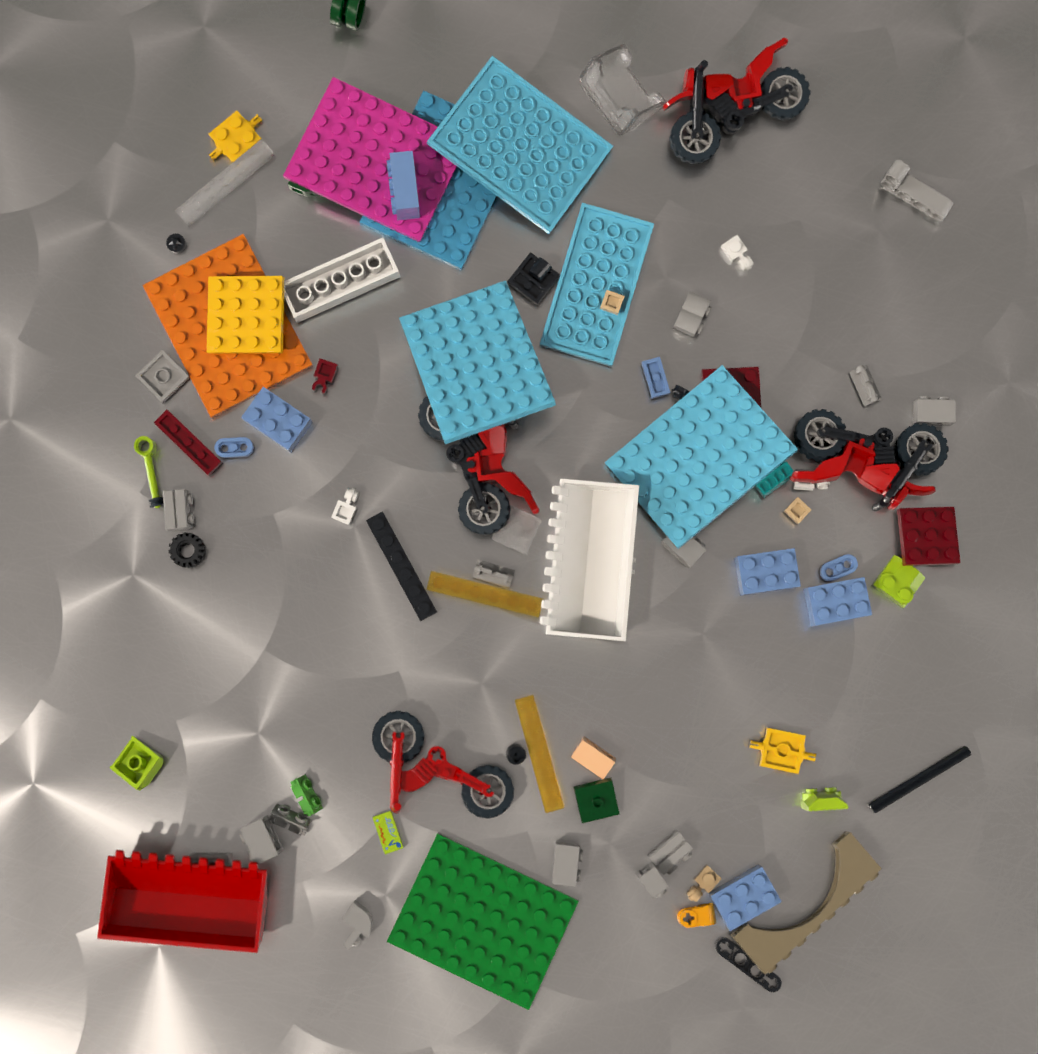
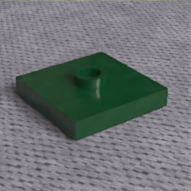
[573,777,620,823]

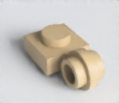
[686,864,722,902]

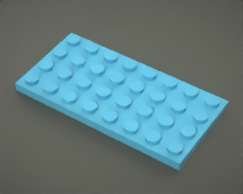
[539,203,654,367]

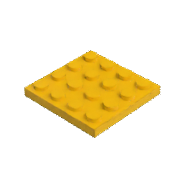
[207,276,285,354]

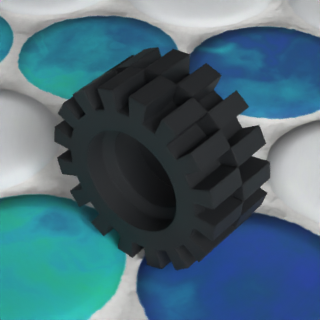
[168,532,206,568]

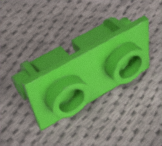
[290,774,323,817]

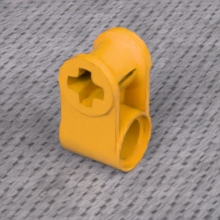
[677,903,717,928]

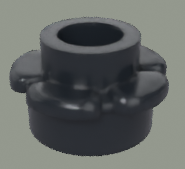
[671,385,689,400]

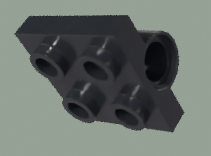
[507,252,560,305]

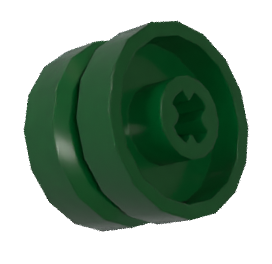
[330,0,366,31]

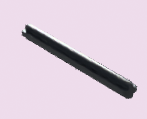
[869,746,971,813]

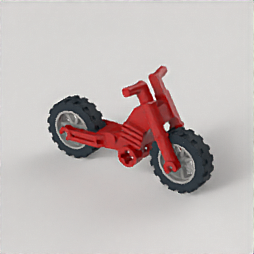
[372,711,514,819]

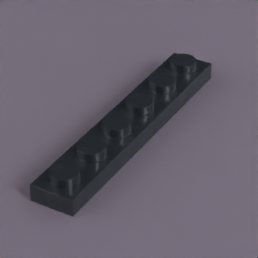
[366,511,437,621]

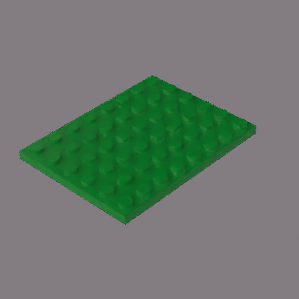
[387,833,579,1010]

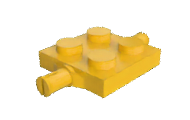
[208,110,262,164]
[749,728,816,774]

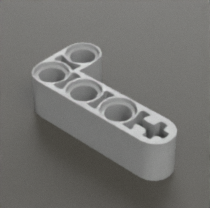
[881,160,953,221]

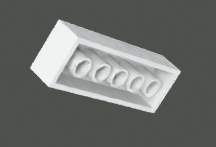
[284,238,400,323]

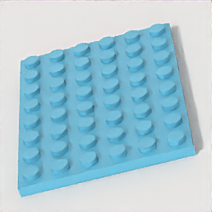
[426,56,613,234]
[399,280,556,444]
[605,365,798,549]

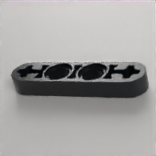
[715,937,782,992]

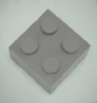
[239,815,284,864]

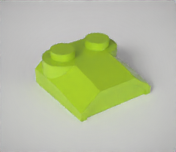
[871,555,925,608]
[109,736,163,791]
[801,787,848,811]

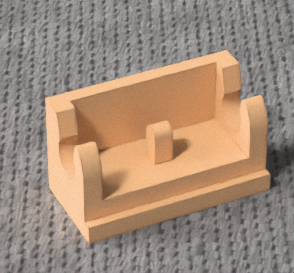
[571,736,616,779]

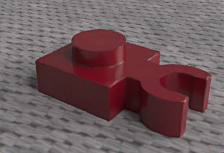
[312,358,338,395]

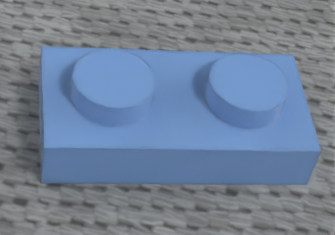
[641,357,671,399]

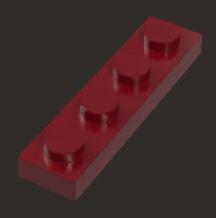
[154,410,223,476]

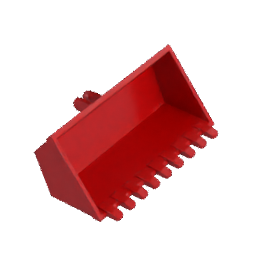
[97,850,268,953]

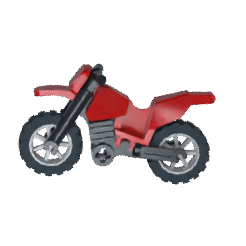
[662,38,811,164]
[418,396,540,535]
[790,409,949,511]

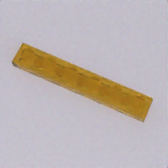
[426,571,543,618]
[515,695,564,813]

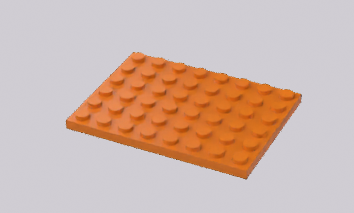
[142,234,313,418]

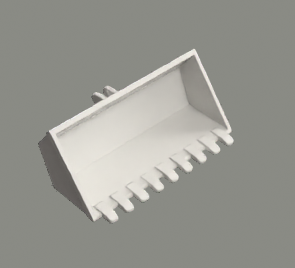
[540,479,639,641]

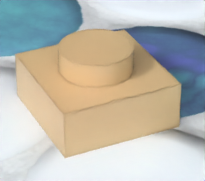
[600,290,624,315]
[784,497,811,524]

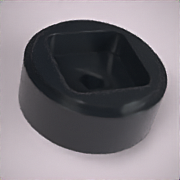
[166,233,186,254]
[506,744,526,765]

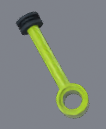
[134,436,164,509]

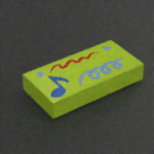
[372,810,404,854]

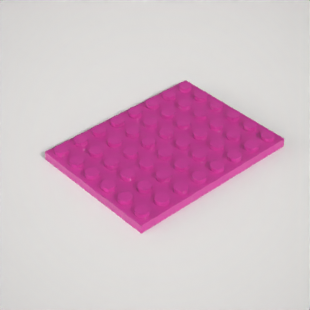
[283,77,457,243]

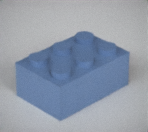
[386,151,420,220]
[241,387,313,453]
[734,548,801,596]
[803,577,872,626]
[708,864,782,931]

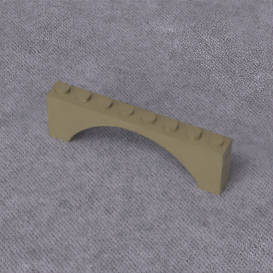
[731,831,882,974]

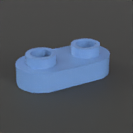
[214,437,254,458]
[820,554,858,582]

